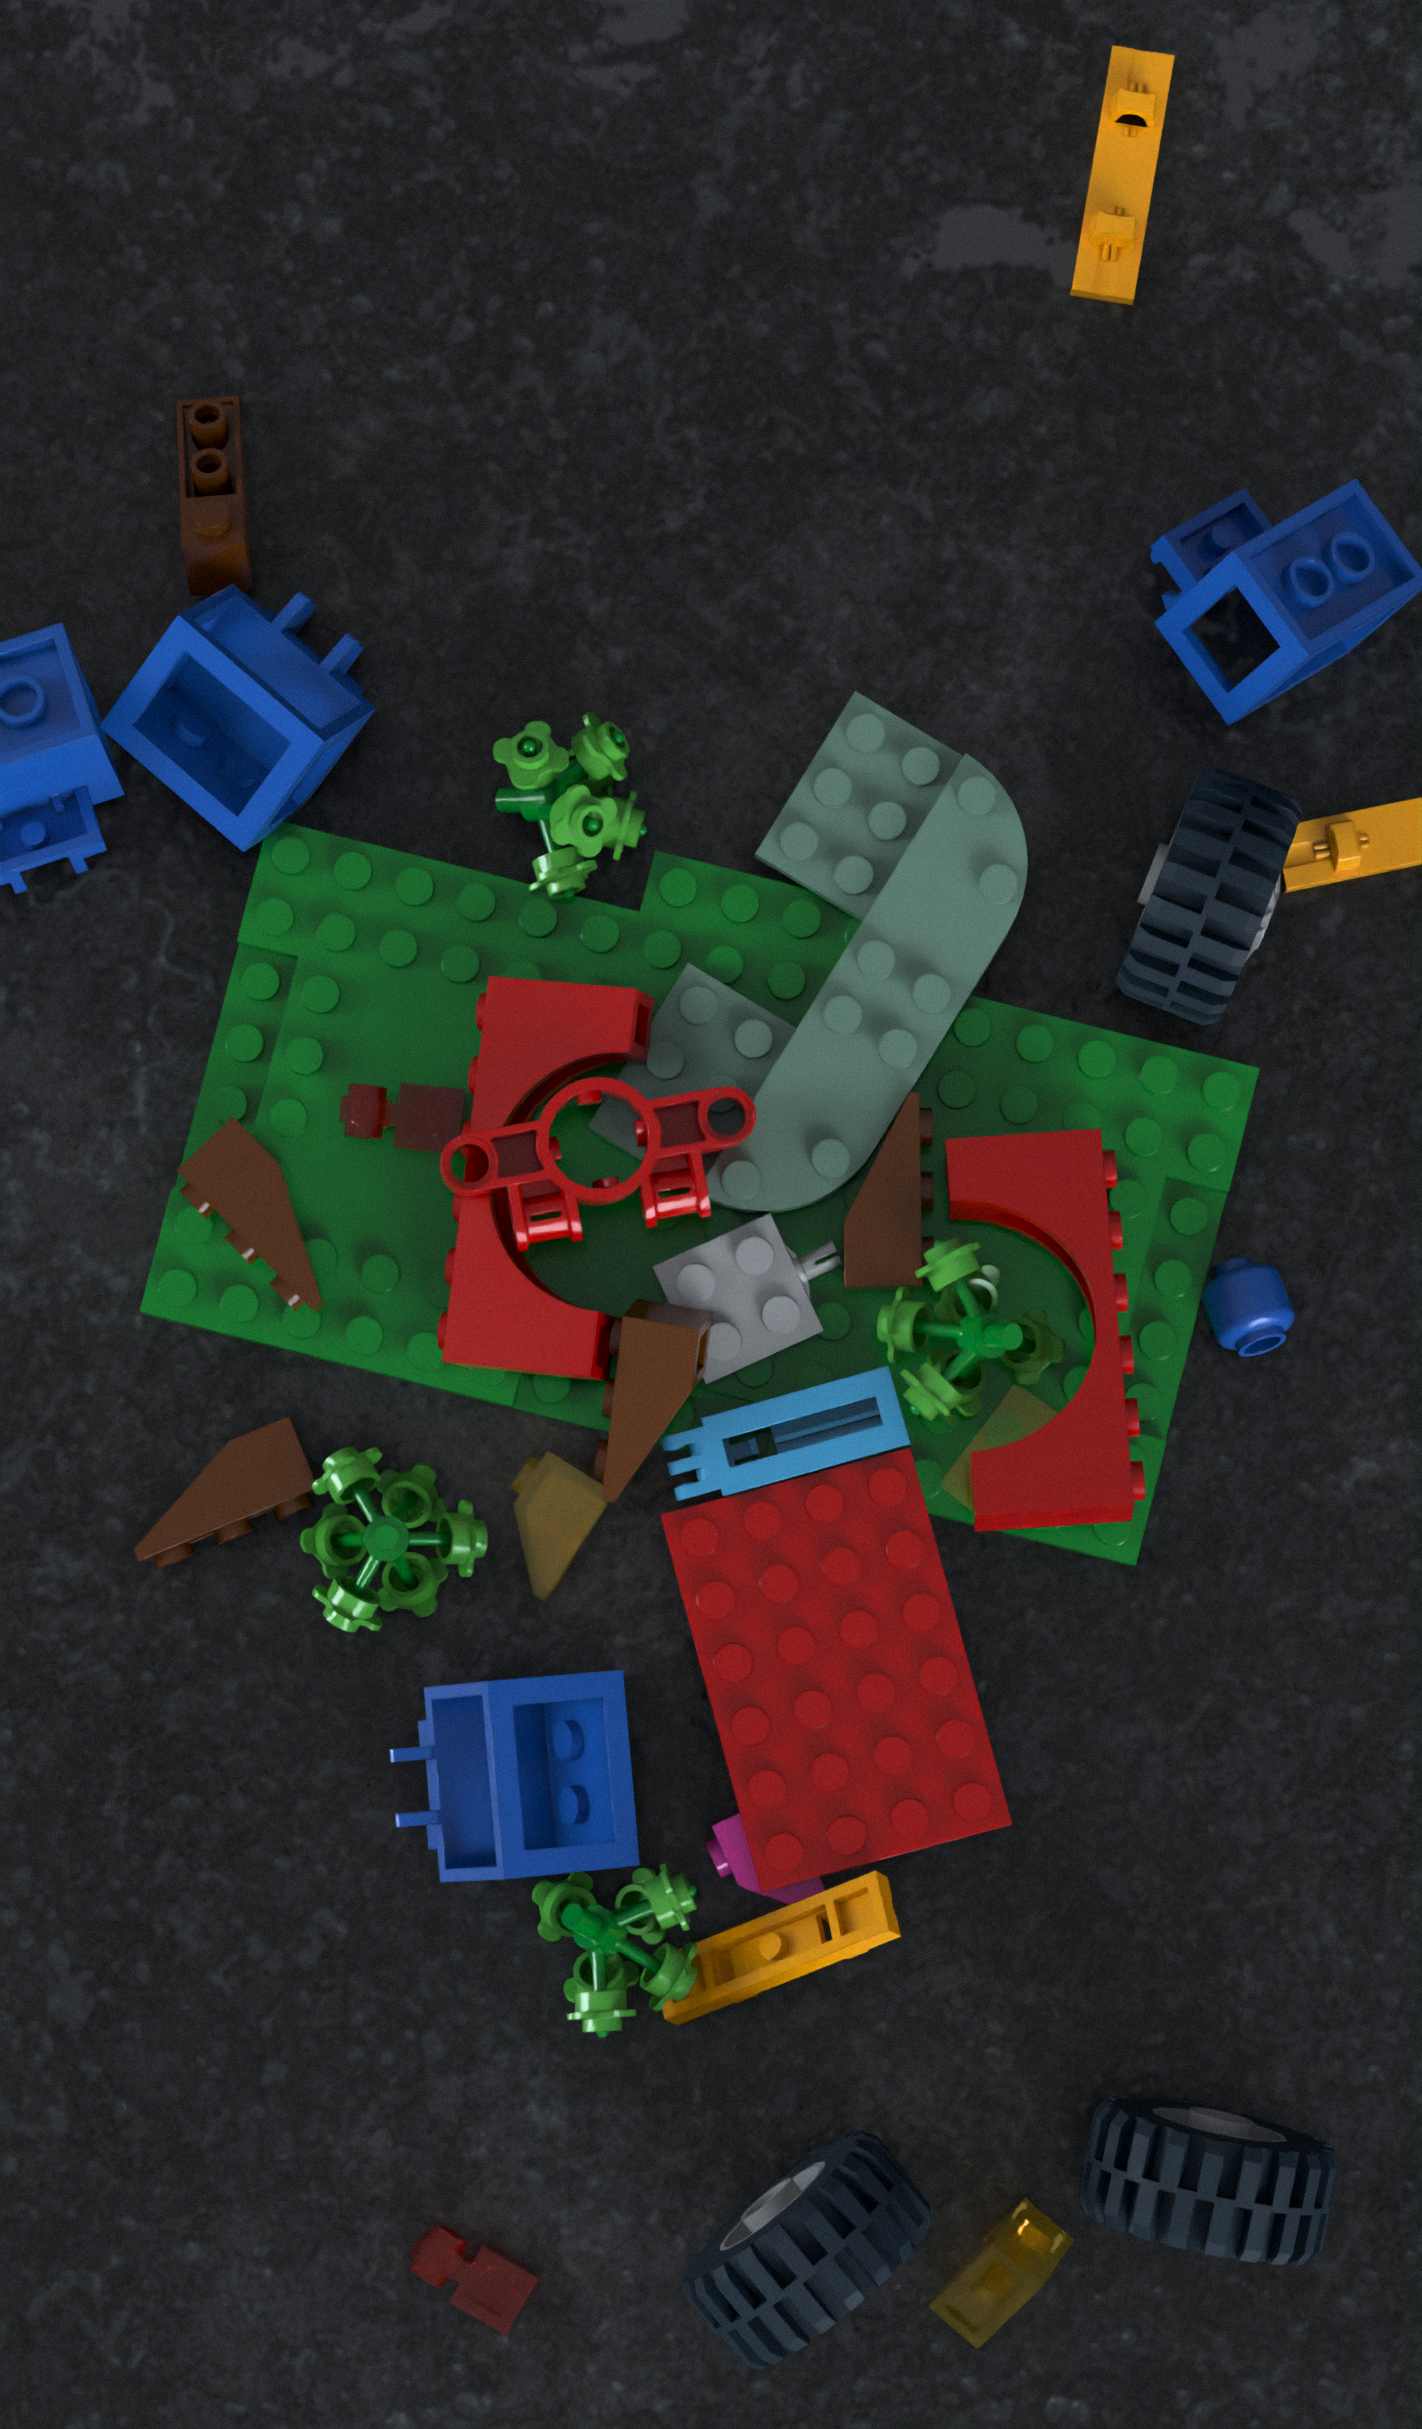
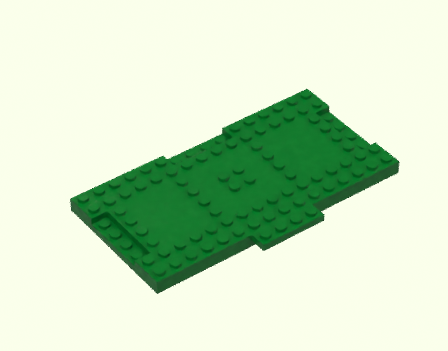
[140,821,1260,1566]

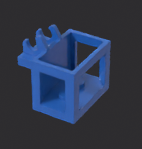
[1151,478,1422,726]
[99,584,376,852]
[0,622,125,894]
[389,1670,640,1882]

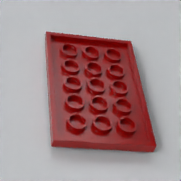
[660,1448,1012,1892]

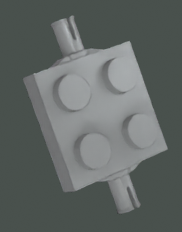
[652,1213,843,1384]

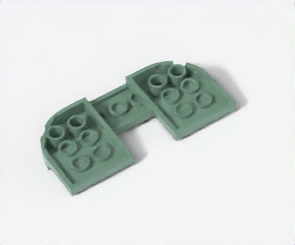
[587,691,1028,1214]

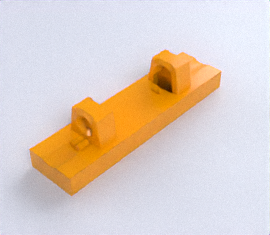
[1070,45,1175,305]
[1281,797,1422,893]
[662,1870,901,2025]

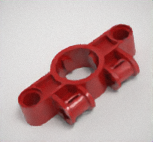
[439,1077,756,1252]

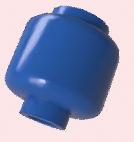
[1201,1257,1295,1357]

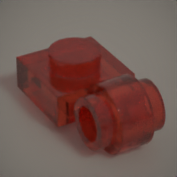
[338,1083,465,1156]
[409,2223,539,2336]

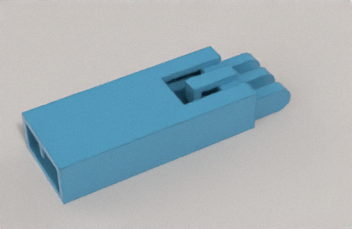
[660,1366,910,1501]

